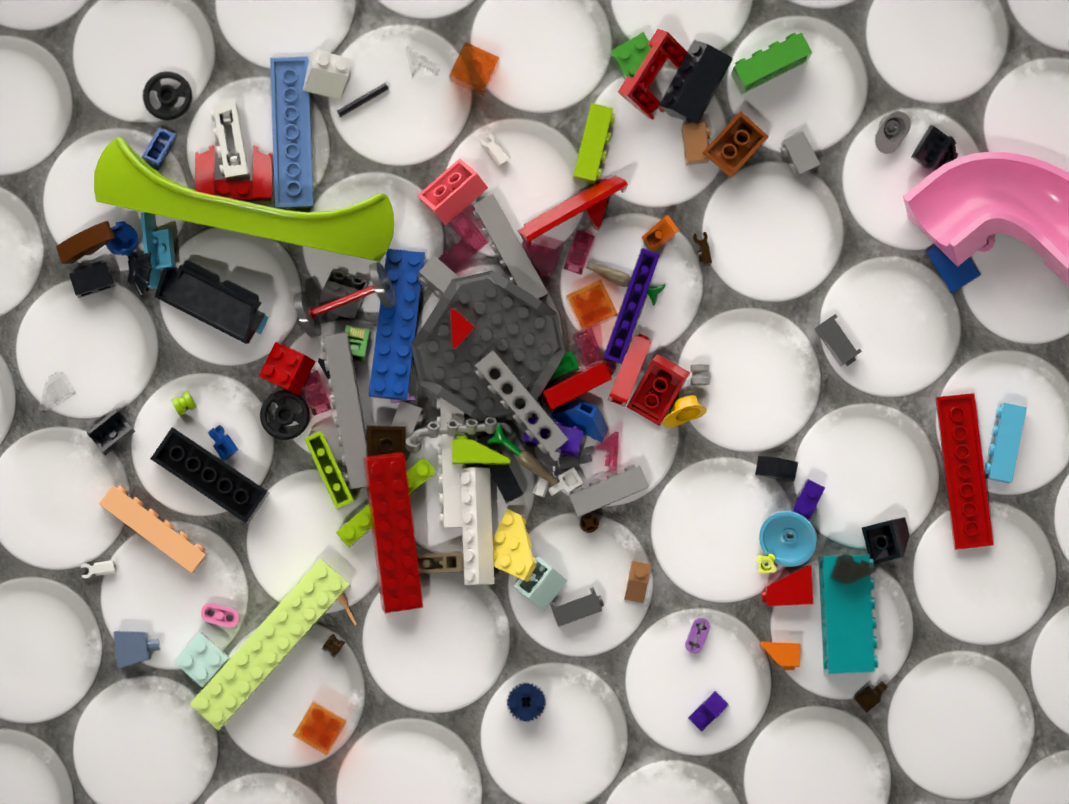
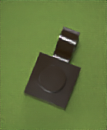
[693,232,712,267]
[854,681,888,713]

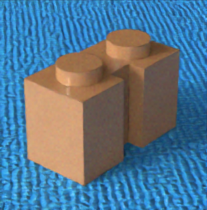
[681,122,710,165]

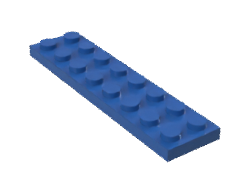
[369,249,425,401]

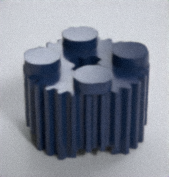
[507,683,546,722]

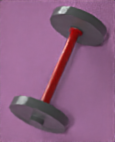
[294,262,397,339]

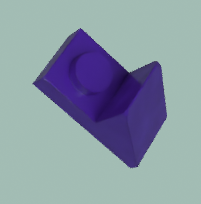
[688,691,729,732]

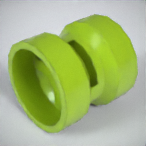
[171,391,197,416]

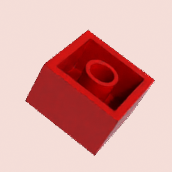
[259,342,316,396]

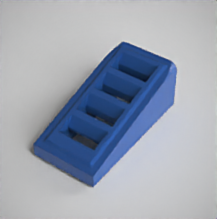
[142,127,176,171]

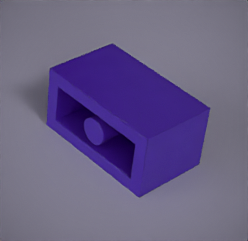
[791,479,825,521]

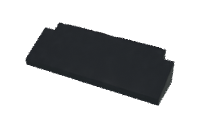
[155,260,265,344]

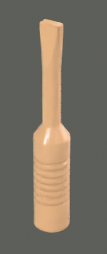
[338,593,357,626]

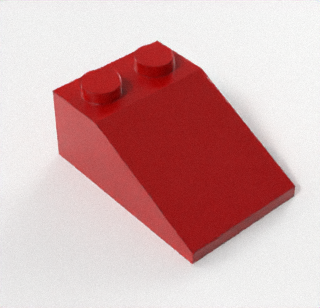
[627,354,690,426]

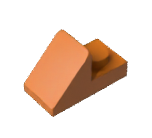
[641,215,679,252]

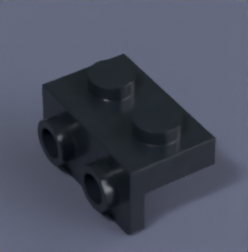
[87,409,135,456]

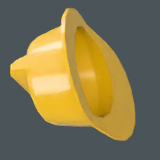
[662,395,707,428]

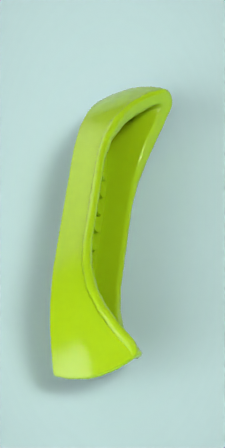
[94,137,395,262]

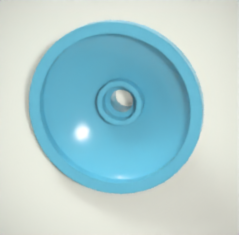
[759,511,817,567]

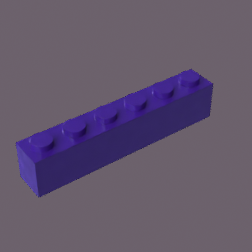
[603,248,660,364]

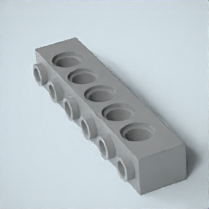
[474,351,568,455]

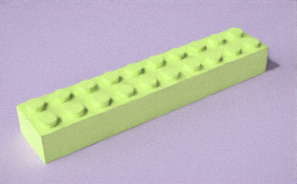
[190,559,350,730]

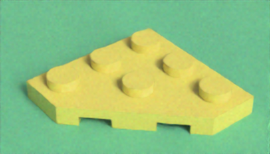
[493,509,537,582]

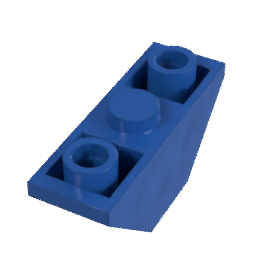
[550,399,609,443]

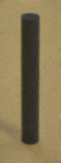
[337,83,389,117]

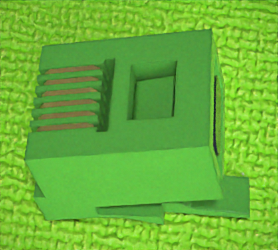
[345,325,370,362]

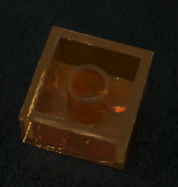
[449,42,500,96]
[566,279,618,333]
[293,701,348,755]

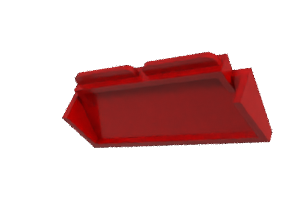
[518,175,628,247]

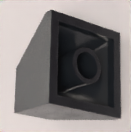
[862,517,910,564]

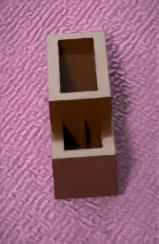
[56,221,114,264]

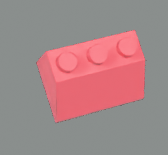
[417,159,488,226]

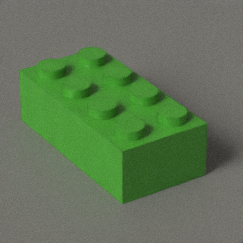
[731,32,812,95]

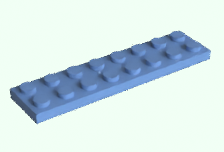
[270,56,314,209]

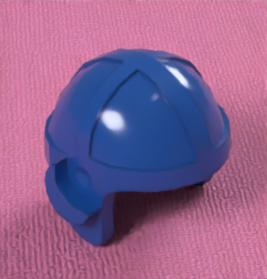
[106,221,138,256]

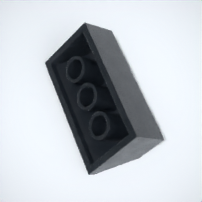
[659,40,733,125]

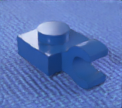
[208,425,239,461]

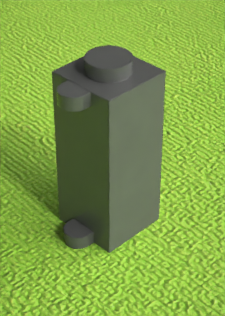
[815,314,862,367]
[550,588,604,627]

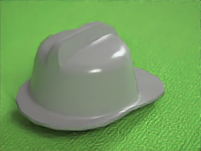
[875,111,911,154]

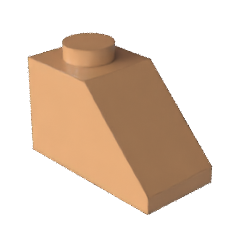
[624,561,651,603]

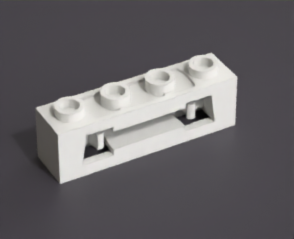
[210,100,250,180]

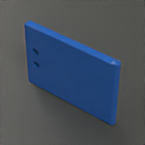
[926,245,981,294]

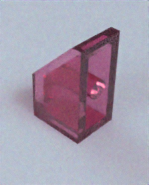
[448,211,488,255]
[522,241,560,277]

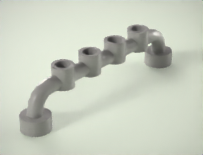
[405,417,516,452]

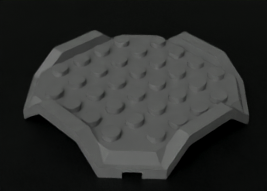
[410,271,565,424]

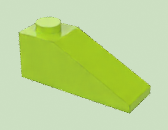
[452,436,510,465]

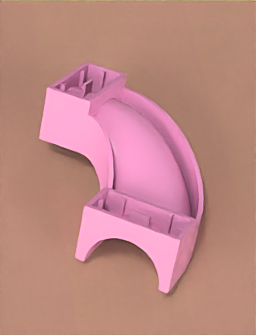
[903,152,1069,287]

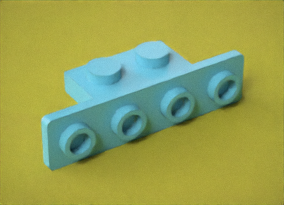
[141,212,176,289]

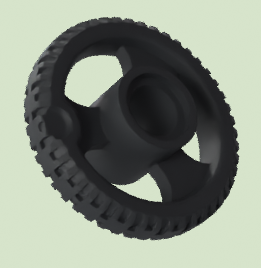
[143,71,192,121]
[260,390,310,440]

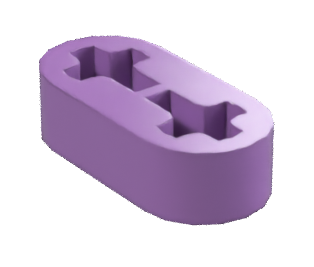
[685,618,710,653]

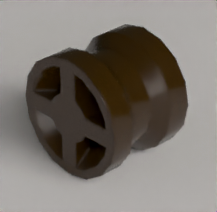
[580,513,599,533]
[322,634,345,658]

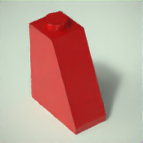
[761,565,814,607]

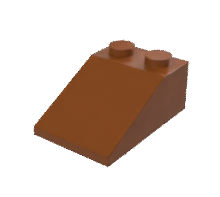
[702,111,769,178]

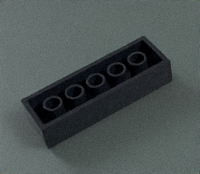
[150,427,270,524]

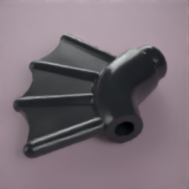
[127,252,152,297]

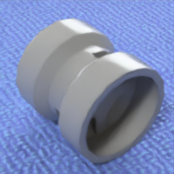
[690,364,710,386]

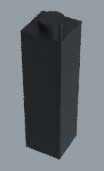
[475,432,523,504]

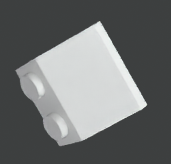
[303,49,352,100]

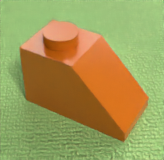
[760,642,800,671]

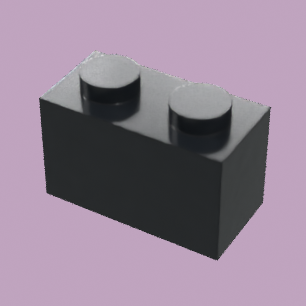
[69,261,115,298]

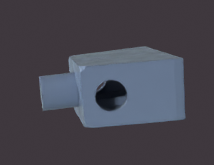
[113,631,160,668]

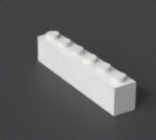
[460,468,494,585]

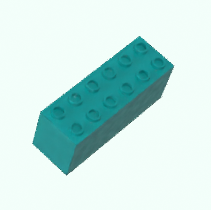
[818,554,878,674]

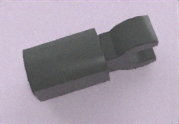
[558,454,592,470]

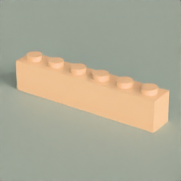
[99,485,207,574]

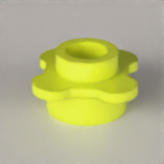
[756,554,777,574]

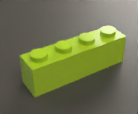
[573,103,616,184]
[304,431,355,510]

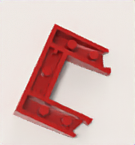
[618,29,687,120]
[195,145,272,201]

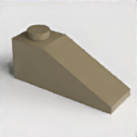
[417,552,464,574]

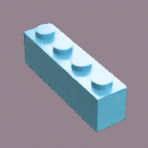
[984,403,1027,484]

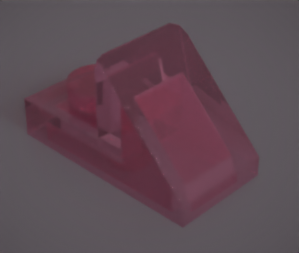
[438,241,473,272]
[573,327,602,366]
[594,431,619,471]

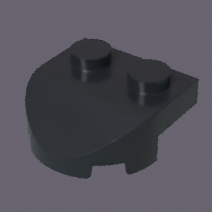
[911,125,958,171]

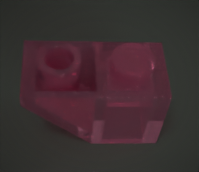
[563,230,595,275]
[303,370,332,416]

